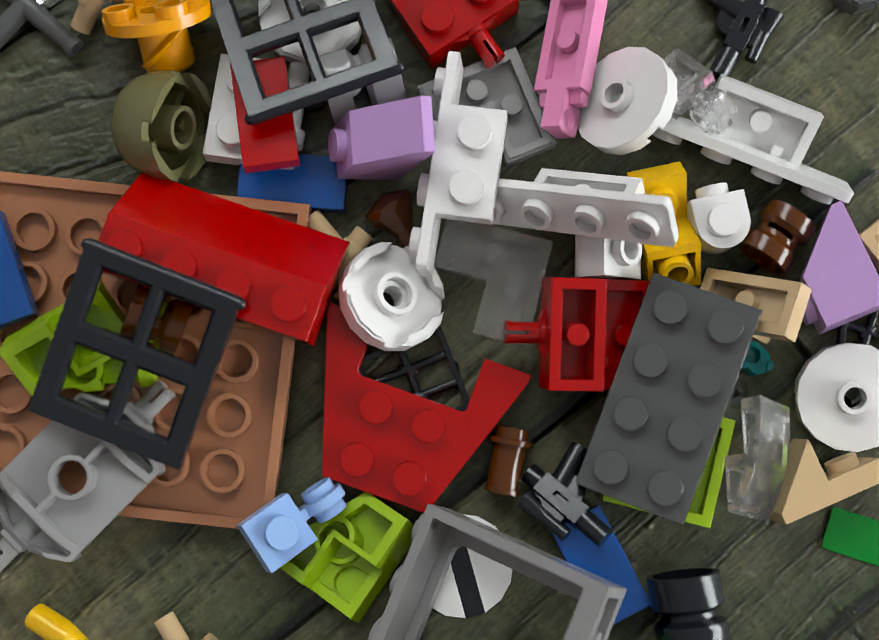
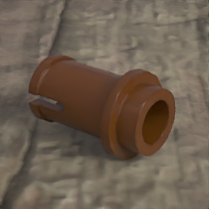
[484,425,533,497]

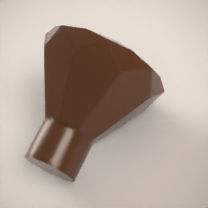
[365,188,415,248]

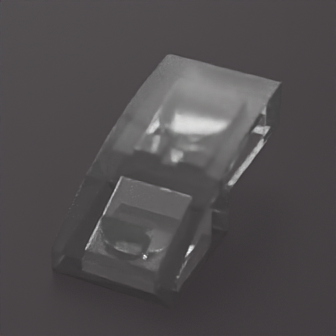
[725,395,790,521]

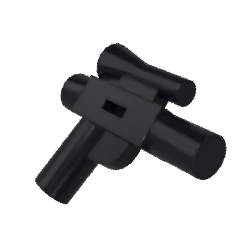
[704,0,784,80]
[517,442,613,547]

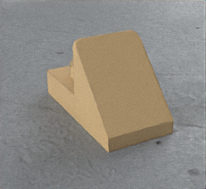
[700,268,812,344]
[766,439,879,525]

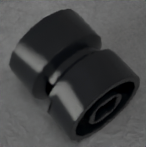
[646,568,731,640]

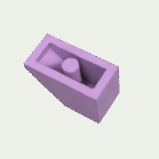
[328,96,435,180]
[798,200,879,335]

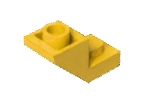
[627,161,701,286]

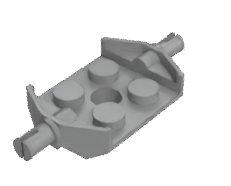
[0,379,176,573]

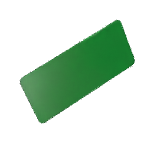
[822,507,879,566]

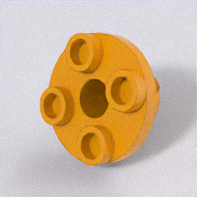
[101,0,213,73]

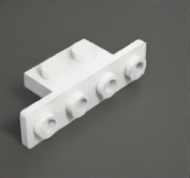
[408,51,508,277]
[652,74,854,204]
[492,168,679,247]

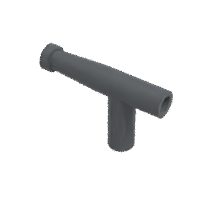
[0,0,84,58]

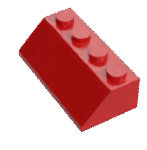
[98,173,350,346]

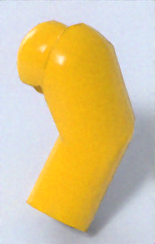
[25,604,89,640]

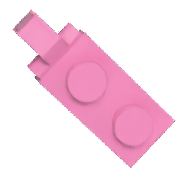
[534,0,608,139]

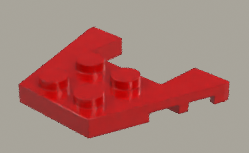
[322,303,531,513]

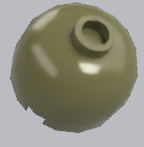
[110,70,212,182]

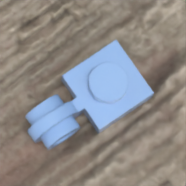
[236,477,347,573]

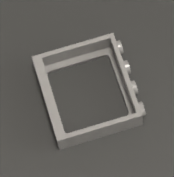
[368,503,627,640]

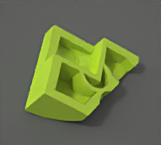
[0,282,158,396]
[280,492,414,623]

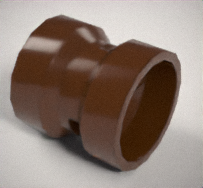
[738,200,816,276]
[119,285,193,355]

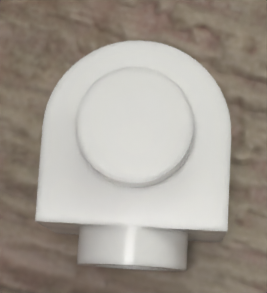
[687,183,751,254]
[575,235,642,280]

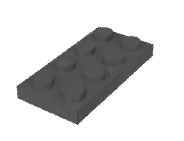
[575,273,762,525]

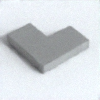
[417,47,557,167]

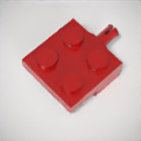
[387,0,519,69]
[503,277,650,391]

